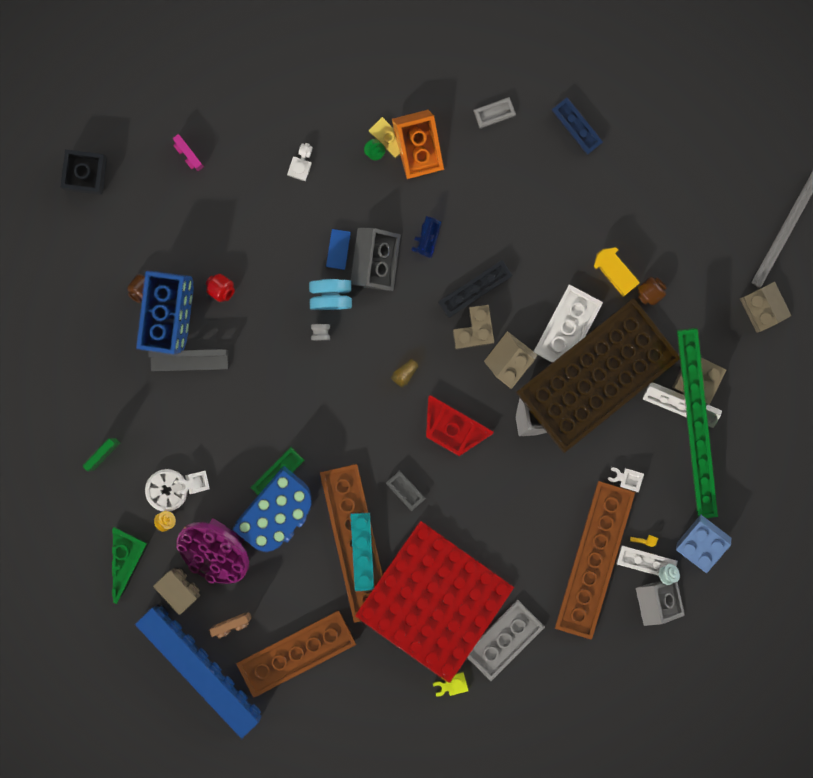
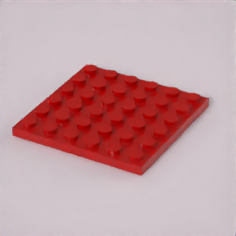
[354,521,514,683]

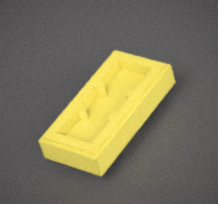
[369,117,400,158]

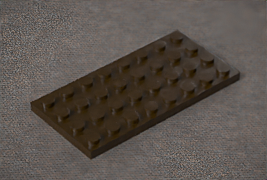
[516,298,680,453]

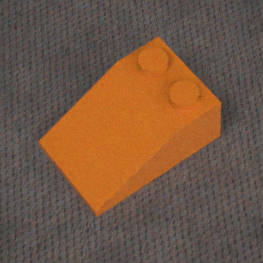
[392,110,444,179]

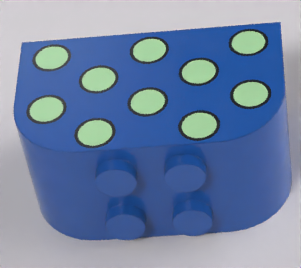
[136,271,194,354]
[233,466,311,552]

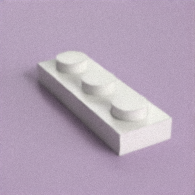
[616,545,678,576]

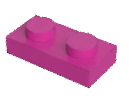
[173,134,204,171]

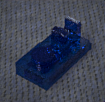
[412,216,441,259]

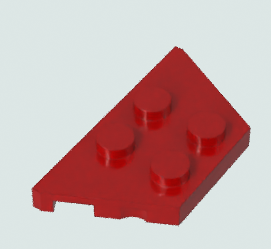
[426,395,494,456]

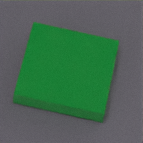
[83,438,120,471]

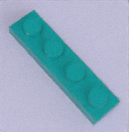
[351,513,374,591]

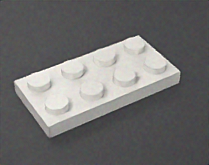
[533,285,603,363]

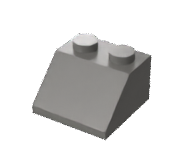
[636,581,685,626]

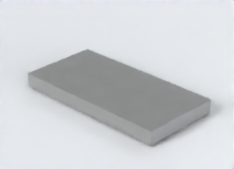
[467,599,545,681]

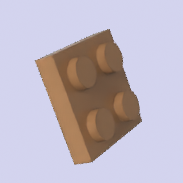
[210,611,252,638]

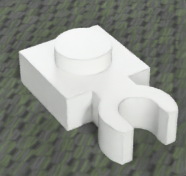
[608,467,644,493]
[174,471,210,494]

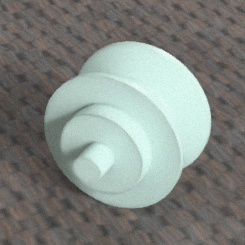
[659,564,680,585]

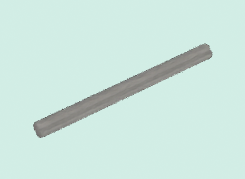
[752,171,813,287]

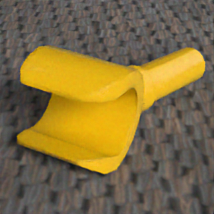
[630,535,658,547]

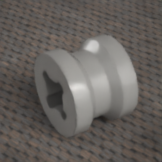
[311,324,330,340]

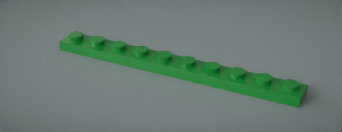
[677,328,718,518]

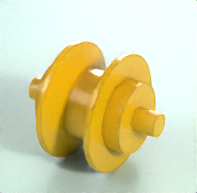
[154,511,176,532]

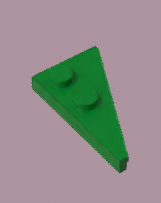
[112,527,148,604]

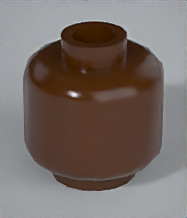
[127,274,145,303]
[638,277,667,305]

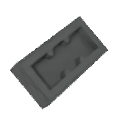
[386,470,426,511]

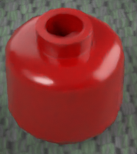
[206,274,235,302]

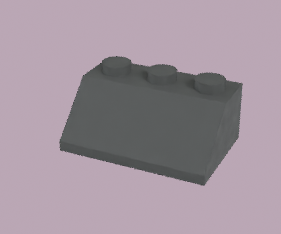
[351,228,401,291]

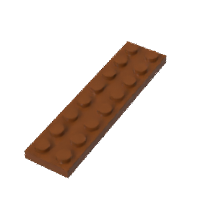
[320,464,383,623]
[555,481,635,640]

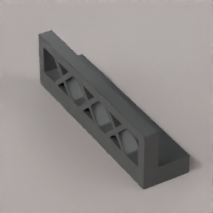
[148,349,228,371]

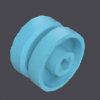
[309,279,352,310]

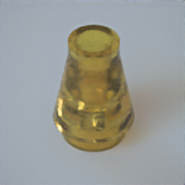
[391,359,419,387]

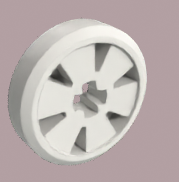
[145,469,188,511]

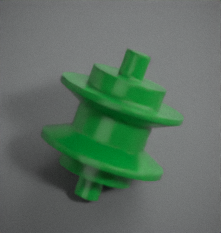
[364,139,385,160]

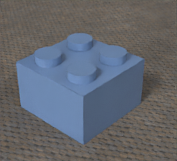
[676,515,731,573]

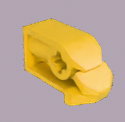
[594,247,640,297]

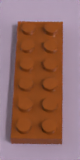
[236,610,356,698]

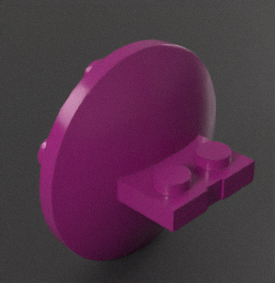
[177,519,249,584]

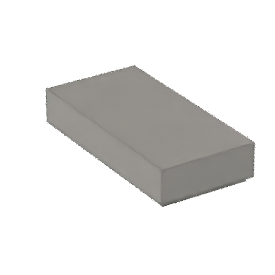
[473,97,516,129]

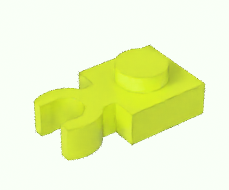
[433,672,468,696]

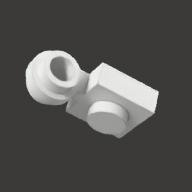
[287,143,313,181]

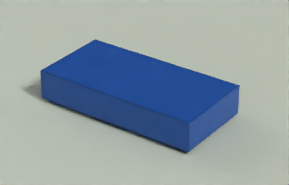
[326,229,351,270]

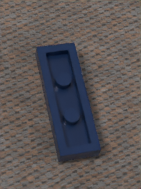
[552,98,603,155]

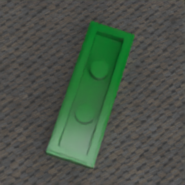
[251,447,305,495]

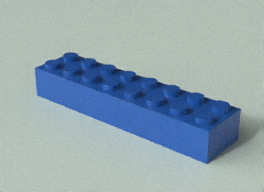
[135,605,262,739]

